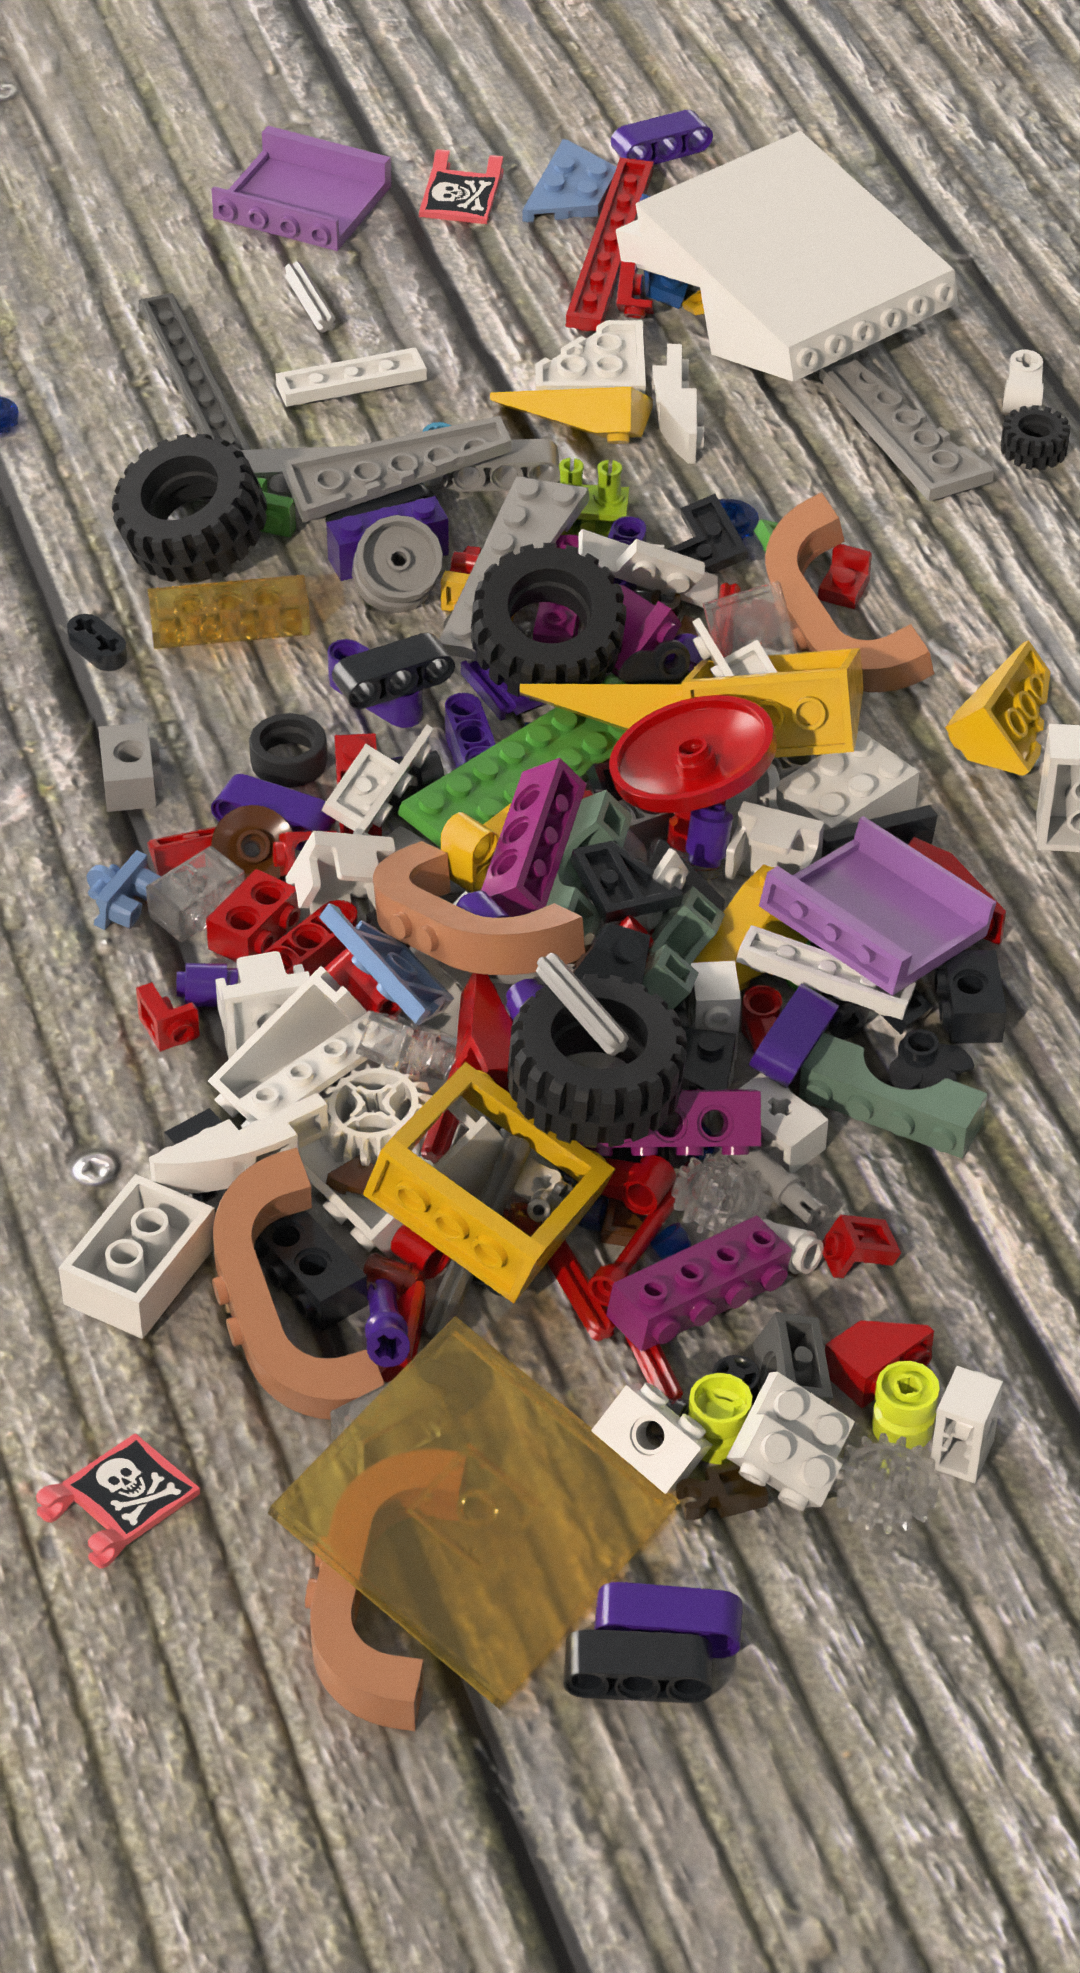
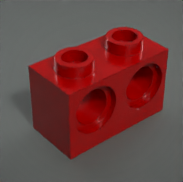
[206,869,301,963]

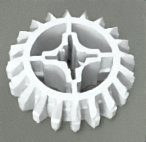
[320,1061,432,1166]

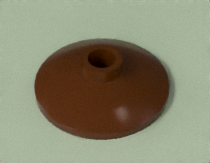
[211,805,292,885]

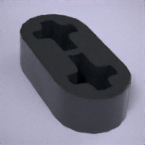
[67,614,127,671]

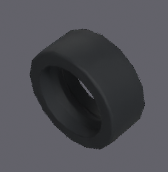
[249,713,328,788]

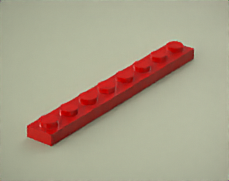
[566,157,654,331]

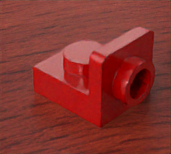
[616,261,654,319]
[818,544,872,609]
[136,982,200,1052]
[822,1214,901,1279]

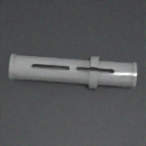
[719,1146,830,1229]

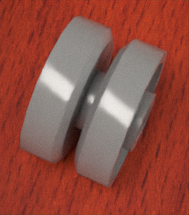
[352,515,443,613]

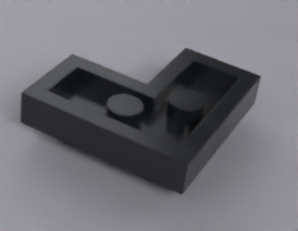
[667,494,748,574]

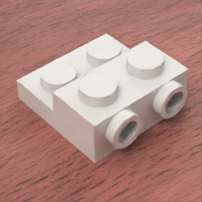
[726,1372,855,1511]

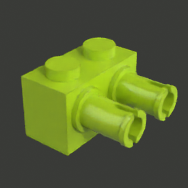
[559,458,629,538]

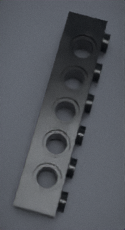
[164,1108,368,1331]

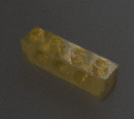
[147,575,310,649]

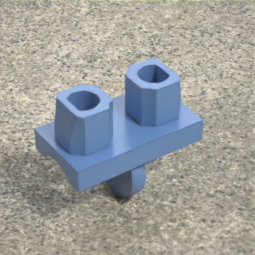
[86,850,163,930]

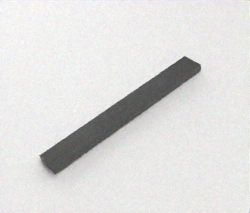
[139,293,251,450]

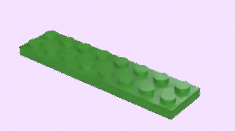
[398,673,626,848]

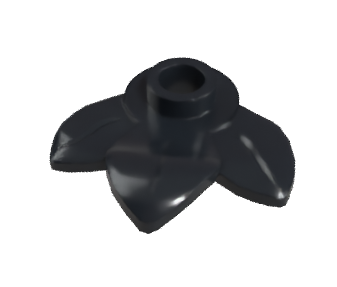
[618,640,690,685]
[888,1029,975,1090]

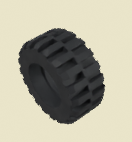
[112,433,267,583]
[471,543,626,702]
[507,974,687,1148]

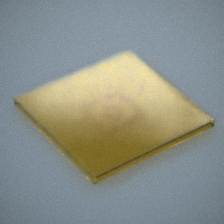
[267,1316,681,1710]

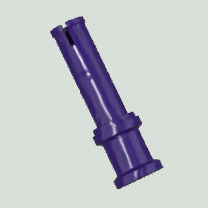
[365,1279,410,1367]

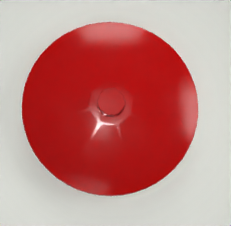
[609,695,777,813]

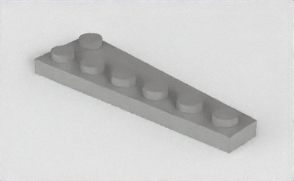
[819,357,994,502]
[282,416,512,522]
[439,476,589,660]

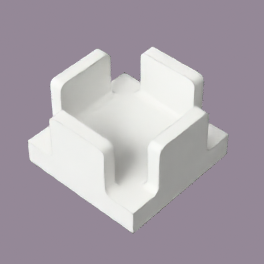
[725,801,824,880]
[285,831,396,914]
[215,951,310,1059]

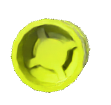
[872,1361,940,1452]
[688,1373,753,1465]

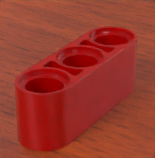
[263,900,358,976]

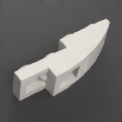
[651,344,704,464]
[149,1092,329,1194]

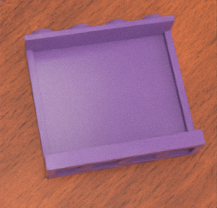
[211,126,391,251]
[759,816,996,996]

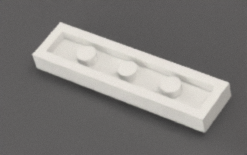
[276,347,427,407]
[736,925,916,1020]

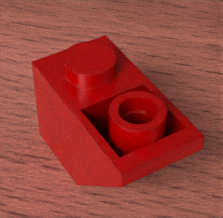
[825,1320,934,1408]

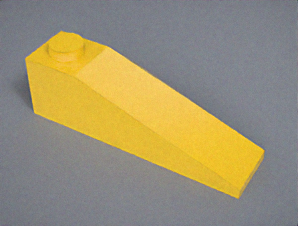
[490,387,653,444]
[945,640,1051,776]
[520,684,683,731]
[693,864,809,991]

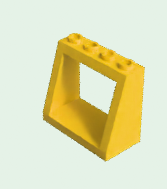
[681,648,864,758]
[363,1062,615,1304]

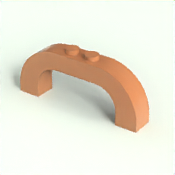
[765,492,934,692]
[373,841,585,975]
[212,1147,386,1420]
[305,1451,467,1731]

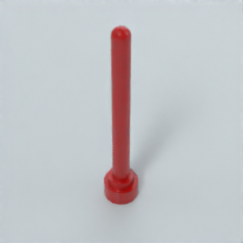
[588,1160,701,1307]

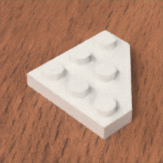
[535,320,646,394]

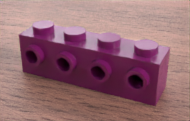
[606,1215,793,1352]

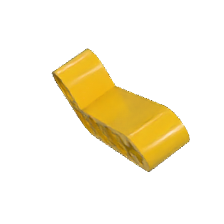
[441,804,511,893]

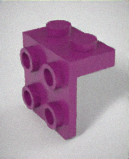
[611,585,682,684]

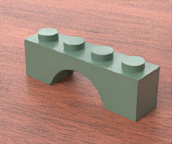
[546,790,633,937]
[642,886,725,1010]
[799,1032,987,1159]

